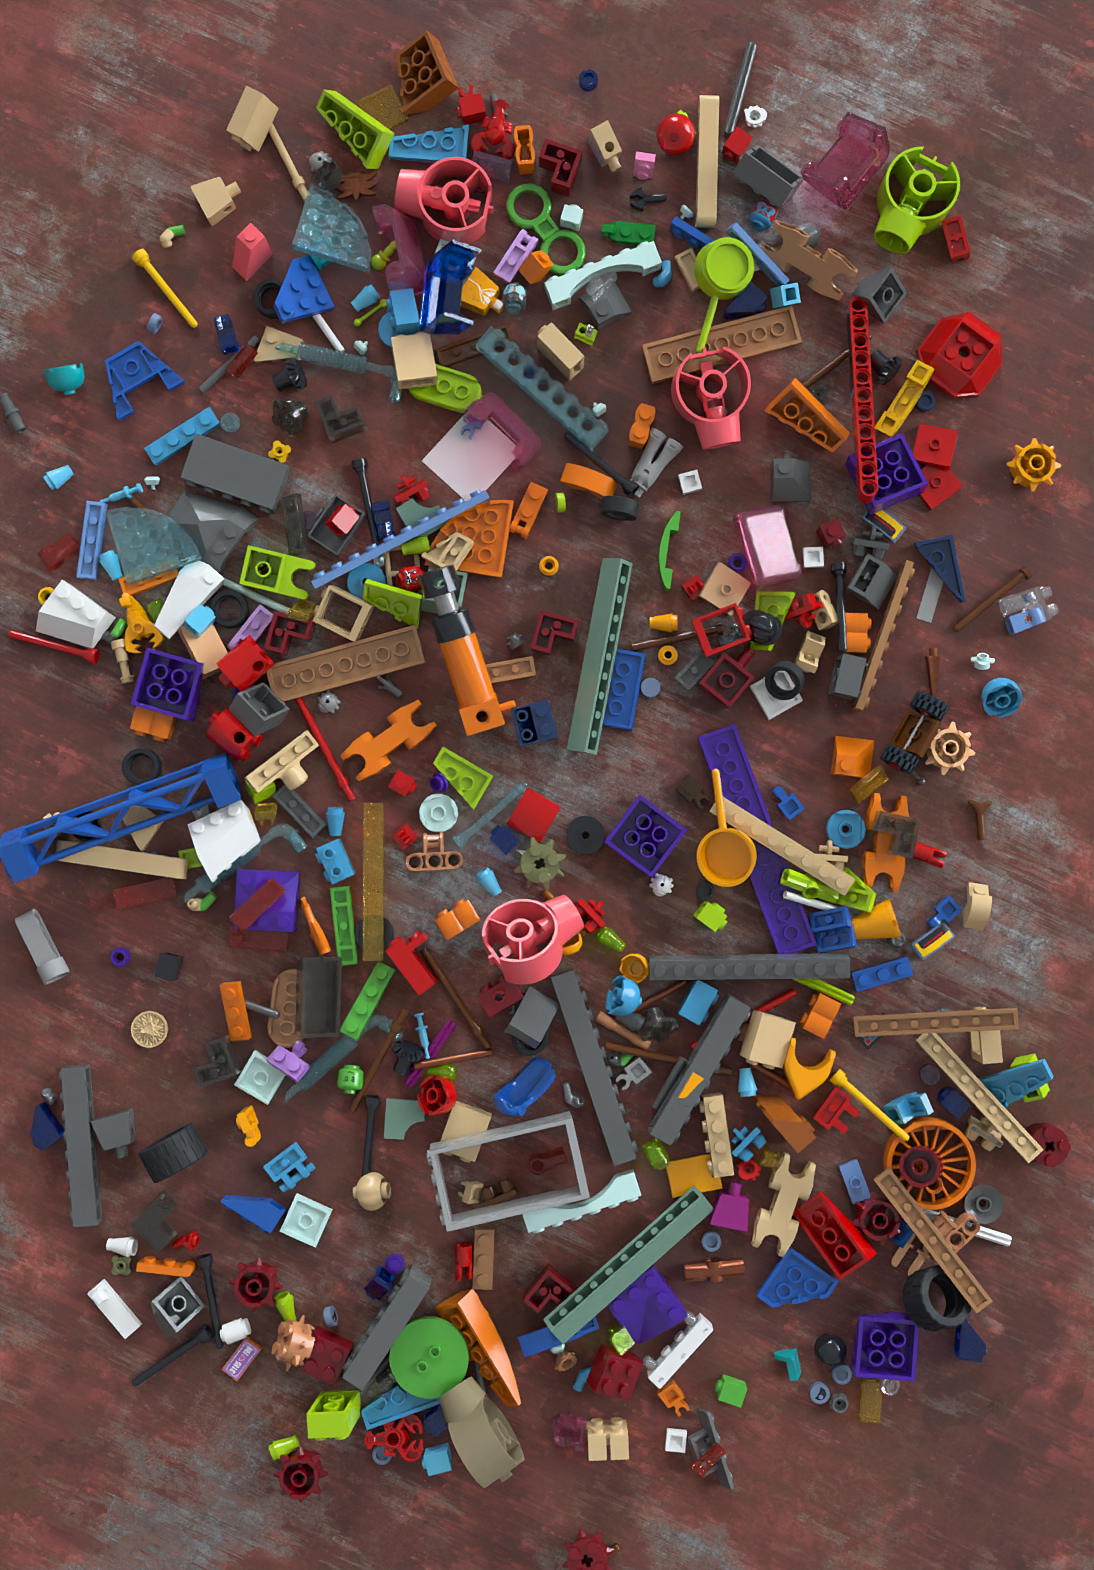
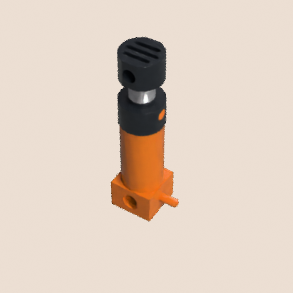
[417,564,516,736]

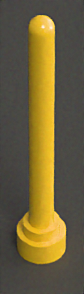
[132,249,198,328]
[829,1069,909,1141]

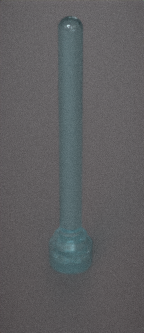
[452,781,529,849]

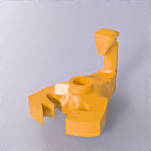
[119,593,165,654]

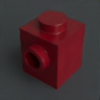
[816,518,846,548]

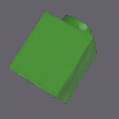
[715,1374,747,1408]

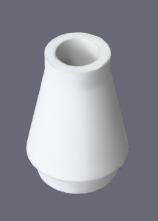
[106,1237,138,1257]

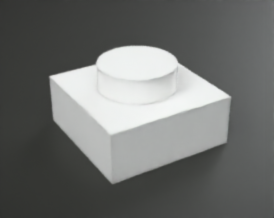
[678,470,702,495]
[802,547,824,568]
[665,1428,687,1453]

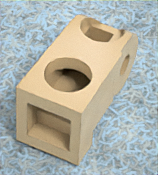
[811,590,838,630]

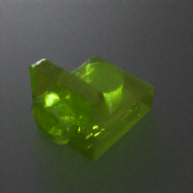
[608,1326,635,1355]

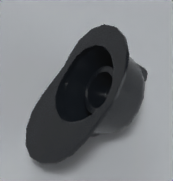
[742,610,783,646]

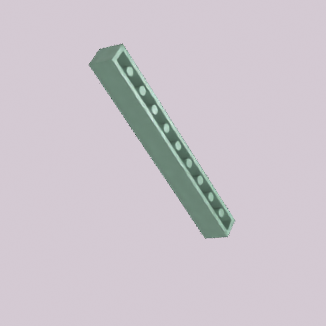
[567,558,633,755]
[543,1186,714,1344]

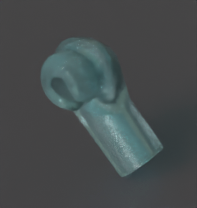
[718,623,741,646]

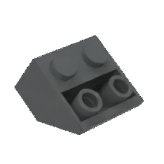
[844,554,897,610]

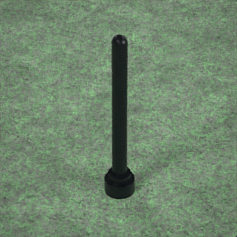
[564,432,640,497]
[352,458,380,546]
[831,562,847,653]
[362,1095,381,1176]
[196,1253,224,1349]
[132,1324,214,1386]

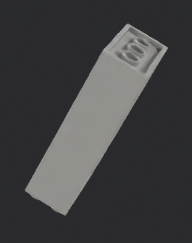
[427,1111,590,1232]

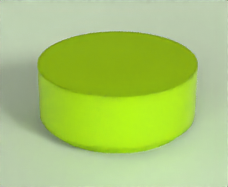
[555,493,566,513]

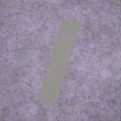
[916,568,943,623]

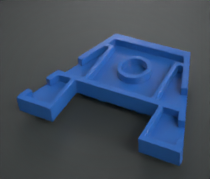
[105,341,185,421]

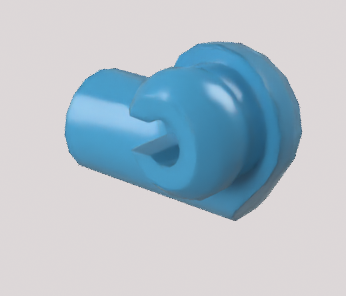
[653,260,672,288]
[573,1367,591,1392]

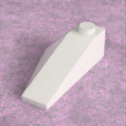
[154,558,224,639]

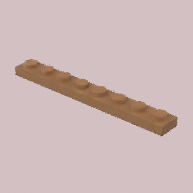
[852,560,915,711]
[853,1008,1019,1037]
[873,1167,993,1313]

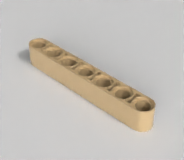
[696,95,719,229]
[56,840,189,879]

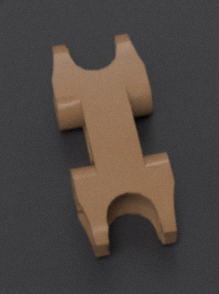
[760,219,858,301]

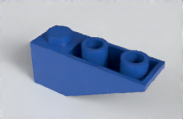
[221,1195,287,1234]

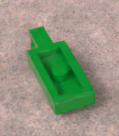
[601,221,656,245]

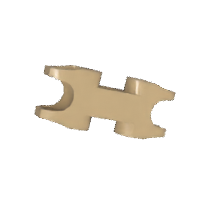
[751,1152,816,1257]

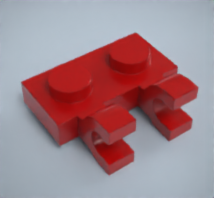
[812,1086,860,1134]

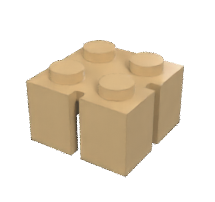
[587,1417,629,1461]

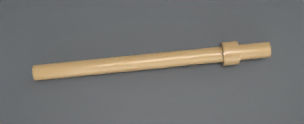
[268,123,311,202]

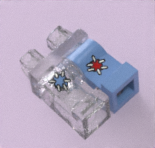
[997,586,1059,636]

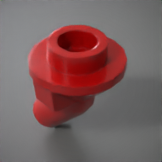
[172,1230,200,1250]

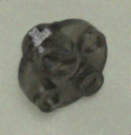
[272,397,308,438]
[639,1007,679,1042]

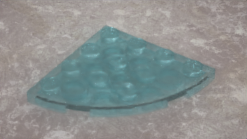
[292,184,371,273]
[106,507,203,585]

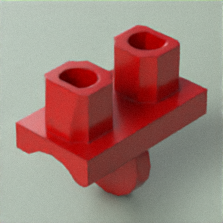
[393,475,430,505]
[785,593,823,628]
[575,898,606,934]

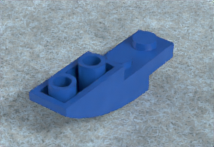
[517,1316,599,1357]

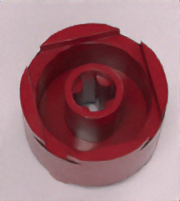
[1026,1122,1071,1167]
[899,1145,943,1188]

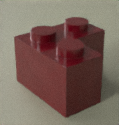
[539,139,582,197]
[531,610,579,656]
[264,611,316,656]
[523,1263,578,1313]

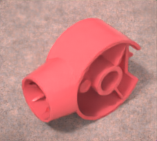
[395,157,493,246]
[671,346,751,450]
[482,895,584,985]

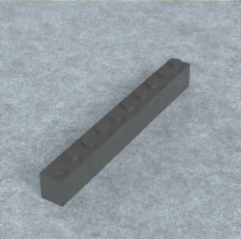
[649,953,850,980]
[551,969,639,1166]

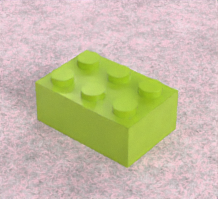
[307,1390,361,1441]

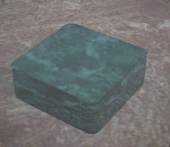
[252,537,270,550]

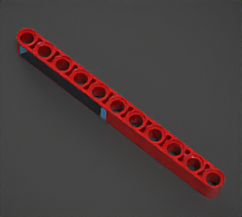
[846,296,878,504]

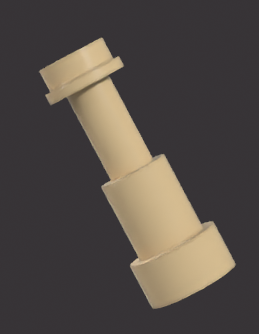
[110,639,134,684]

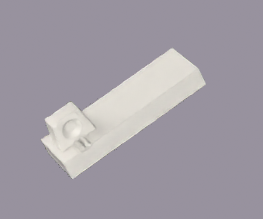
[87,1279,142,1339]

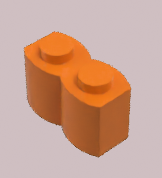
[514,125,535,175]
[628,403,655,450]
[841,613,871,654]
[130,706,177,742]
[435,899,481,940]
[799,992,841,1039]

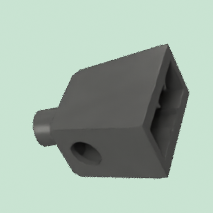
[91,1108,136,1159]

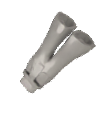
[630,427,684,498]

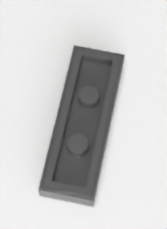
[273,784,327,838]

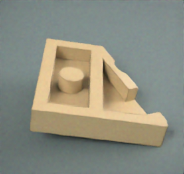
[123,806,164,851]

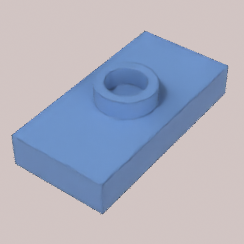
[838,1159,870,1204]

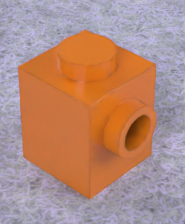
[518,250,553,284]

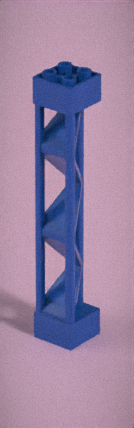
[0,752,241,883]

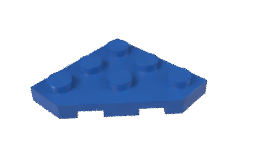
[273,255,335,324]
[756,1246,839,1308]

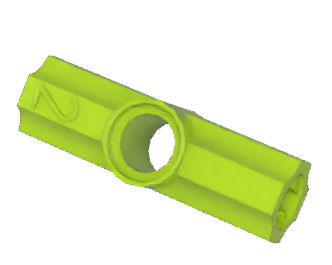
[780,868,840,903]

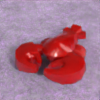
[471,99,515,162]
[364,1413,424,1462]

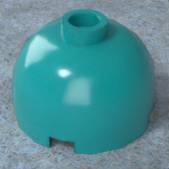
[43,363,85,395]

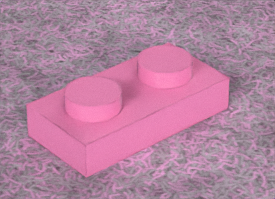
[633,151,656,180]

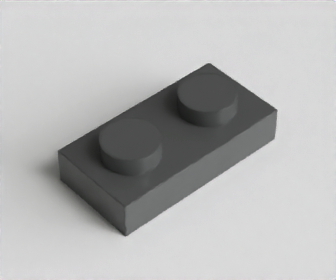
[674,650,715,691]

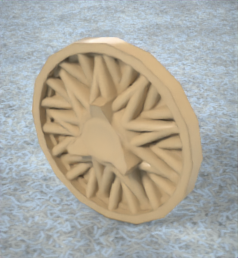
[131,1011,168,1048]

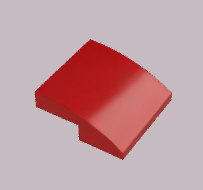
[506,787,561,843]

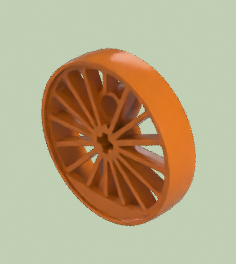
[883,1117,976,1210]

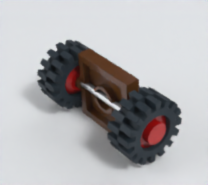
[880,691,949,775]

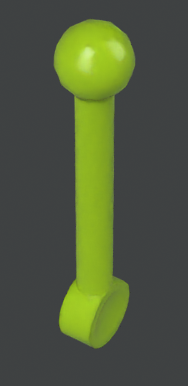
[354,299,387,327]

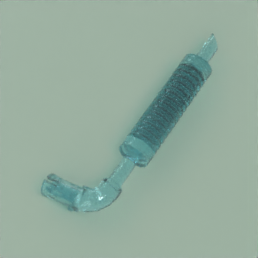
[275,342,403,404]
[184,824,308,903]
[285,1014,404,1103]

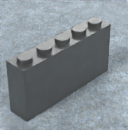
[180,434,291,514]

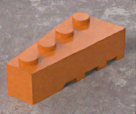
[764,378,850,453]

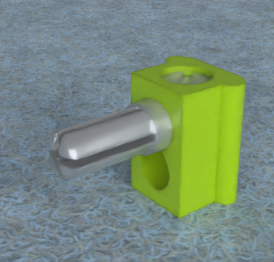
[574,323,598,346]

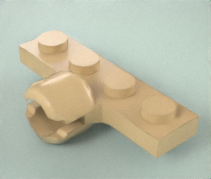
[244,730,319,793]

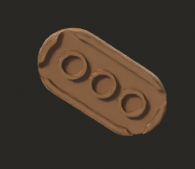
[267,969,313,1048]

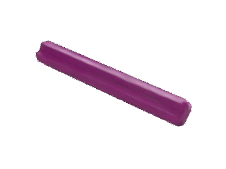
[404,1019,457,1087]

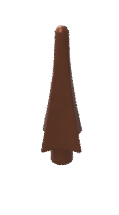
[925,648,941,697]

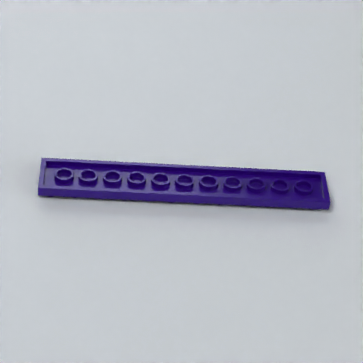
[698,724,817,954]

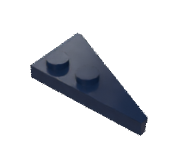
[914,535,966,603]

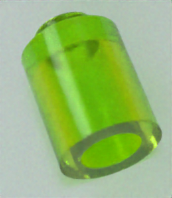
[642,1138,671,1170]

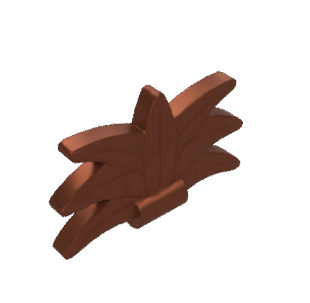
[334,171,378,201]

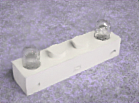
[642,1312,713,1389]

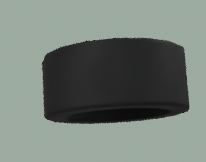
[253,278,283,319]
[601,496,639,521]
[210,590,250,629]
[765,661,805,700]
[122,748,162,785]
[511,1029,549,1056]

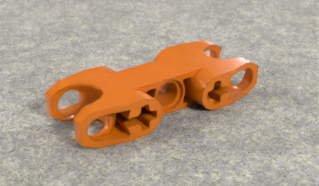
[340,700,438,782]
[861,793,909,892]

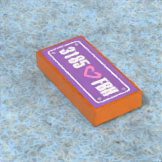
[222,1336,262,1381]

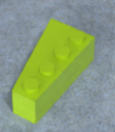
[316,89,395,169]

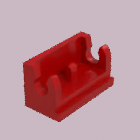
[941,215,971,263]

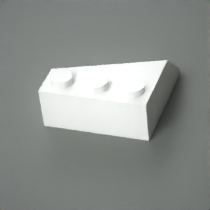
[36,580,116,648]
[188,800,261,882]

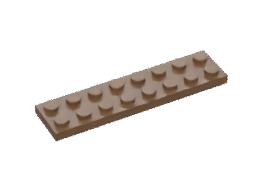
[642,305,802,384]
[266,625,426,702]

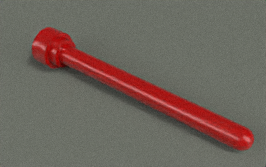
[8,631,100,665]

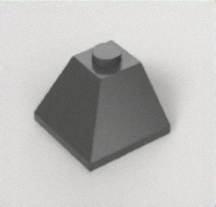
[852,266,907,324]
[579,279,632,331]
[770,458,811,503]
[151,1276,205,1337]

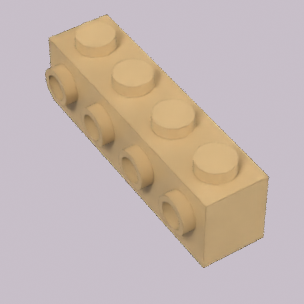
[699,1092,734,1178]

